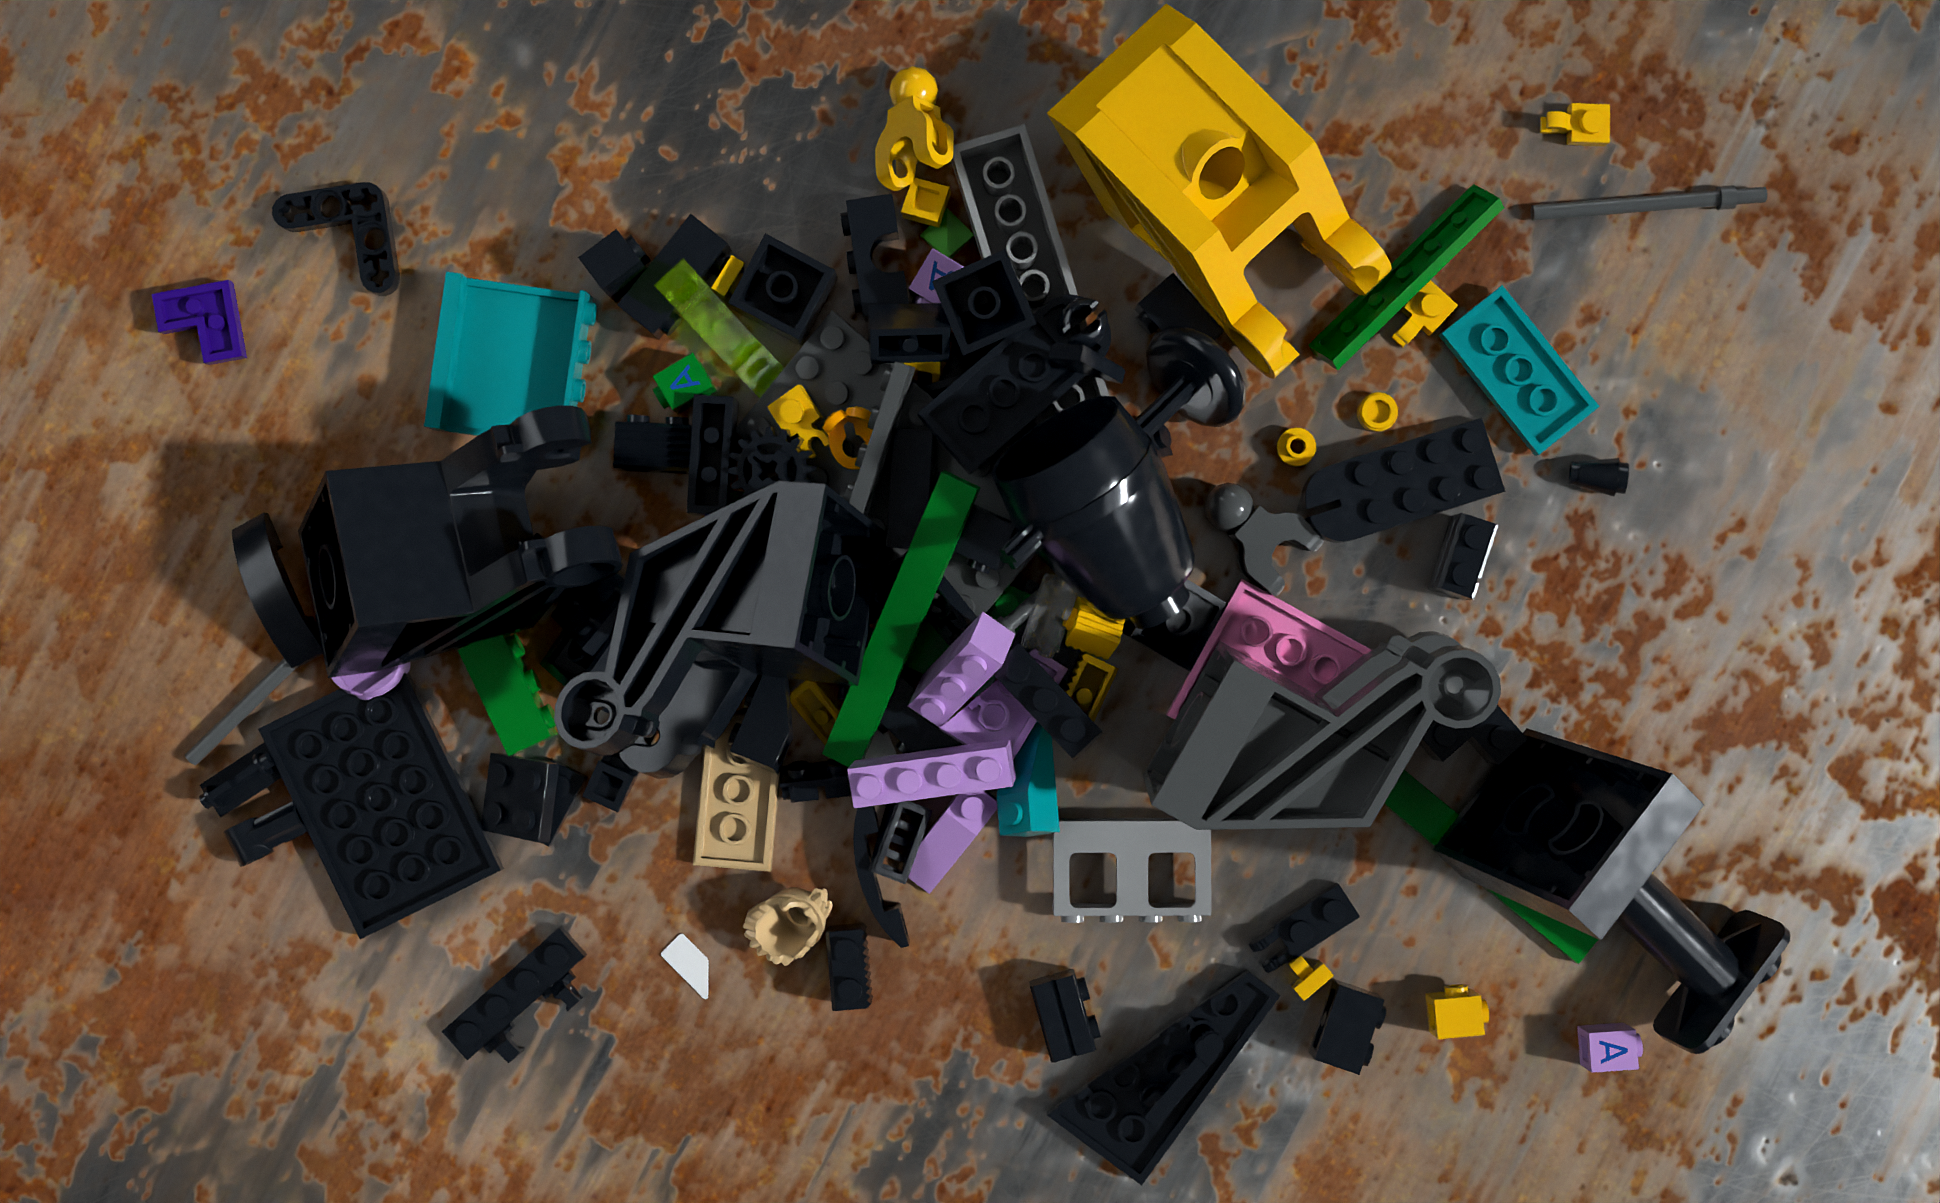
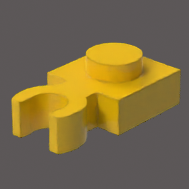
[767,384,829,458]

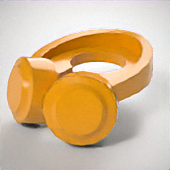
[822,406,873,470]

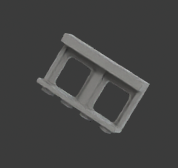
[1052,818,1211,923]

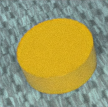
[1357,392,1398,432]

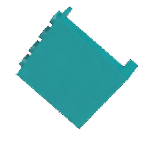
[424,271,597,436]

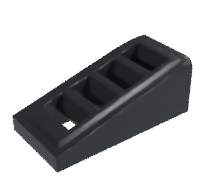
[868,801,933,884]

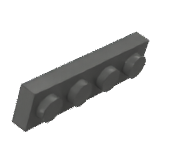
[844,361,916,517]

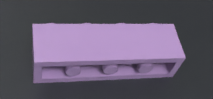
[847,739,1016,808]

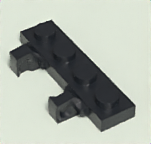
[442,926,587,1063]

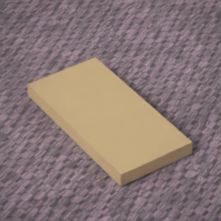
[693,712,781,872]

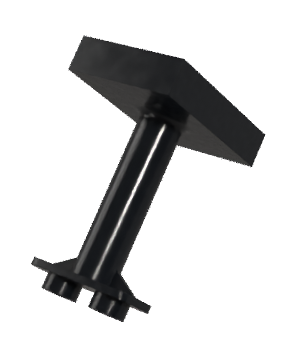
[1432,728,1791,1054]

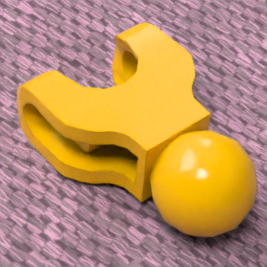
[875,66,954,191]

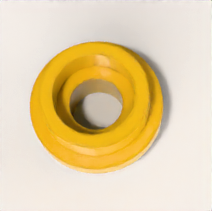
[1277,427,1316,467]

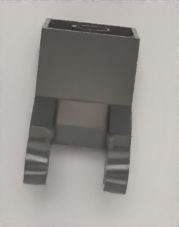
[1143,631,1501,830]

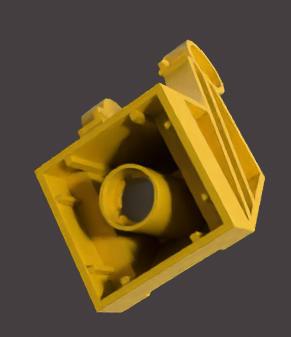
[1047,4,1392,379]

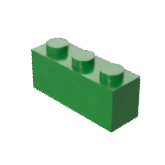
[458,634,558,756]

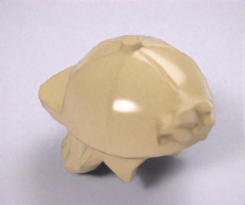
[743,887,833,966]

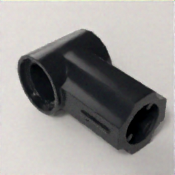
[224,801,308,867]

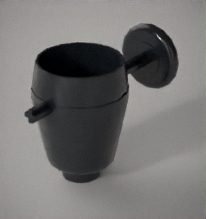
[991,326,1246,629]

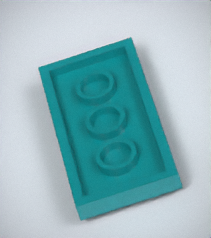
[1438,285,1600,456]

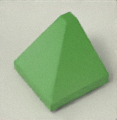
[920,208,974,259]

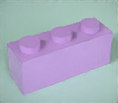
[908,612,1015,728]

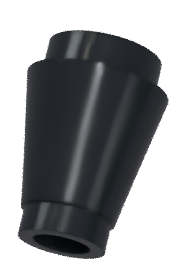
[1568,458,1629,497]

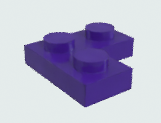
[152,280,247,365]

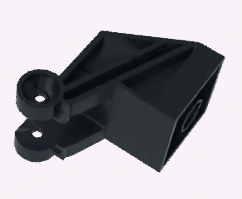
[298,405,623,678]
[554,481,886,779]

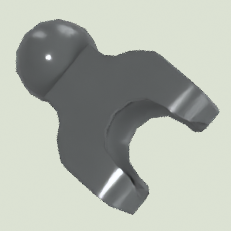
[1205,482,1324,597]

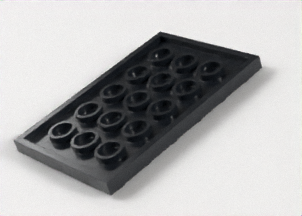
[258,672,504,939]

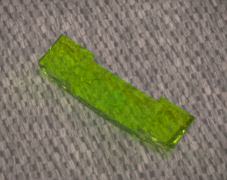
[654,258,784,399]

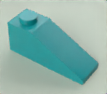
[997,722,1060,837]

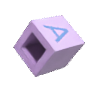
[908,248,964,304]
[1577,1023,1643,1073]

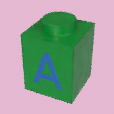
[652,353,717,414]

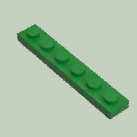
[1308,184,1504,370]

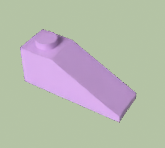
[908,790,997,894]

